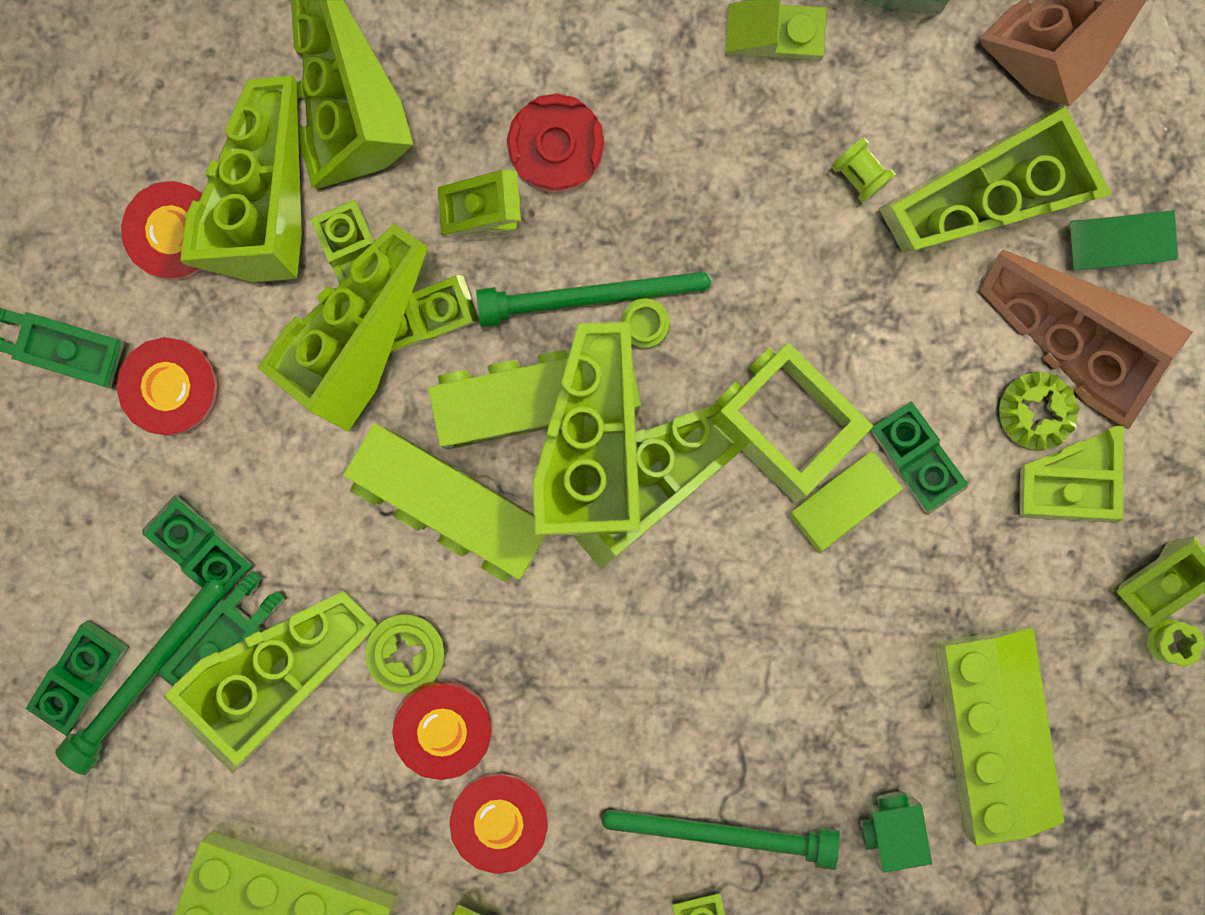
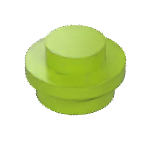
[621,298,670,348]

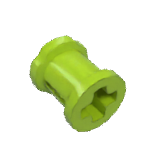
[831,137,896,204]
[1146,619,1205,667]

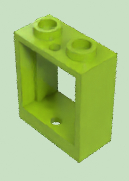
[711,342,873,503]

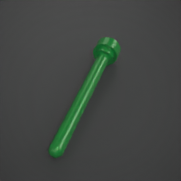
[476,272,712,328]
[55,579,224,775]
[601,810,840,870]

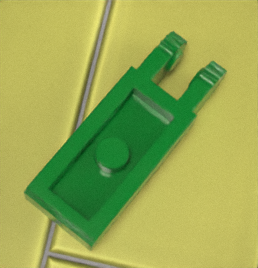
[0,308,125,388]
[158,570,285,687]

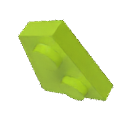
[1019,426,1124,523]

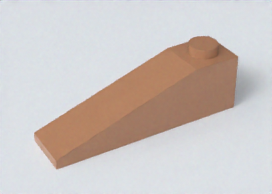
[980,0,1146,106]
[980,250,1193,430]

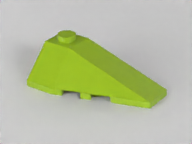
[291,0,414,188]
[180,75,302,282]
[257,223,428,432]
[533,322,640,535]
[572,403,742,570]
[164,591,378,774]

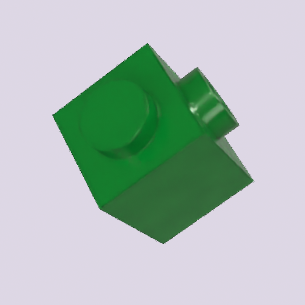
[860,792,932,873]

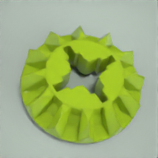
[999,371,1080,450]
[365,614,445,694]

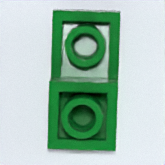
[1070,210,1179,270]
[871,401,969,515]
[142,494,252,602]
[25,620,128,736]

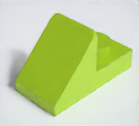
[725,0,827,60]
[438,170,521,236]
[1117,536,1205,629]

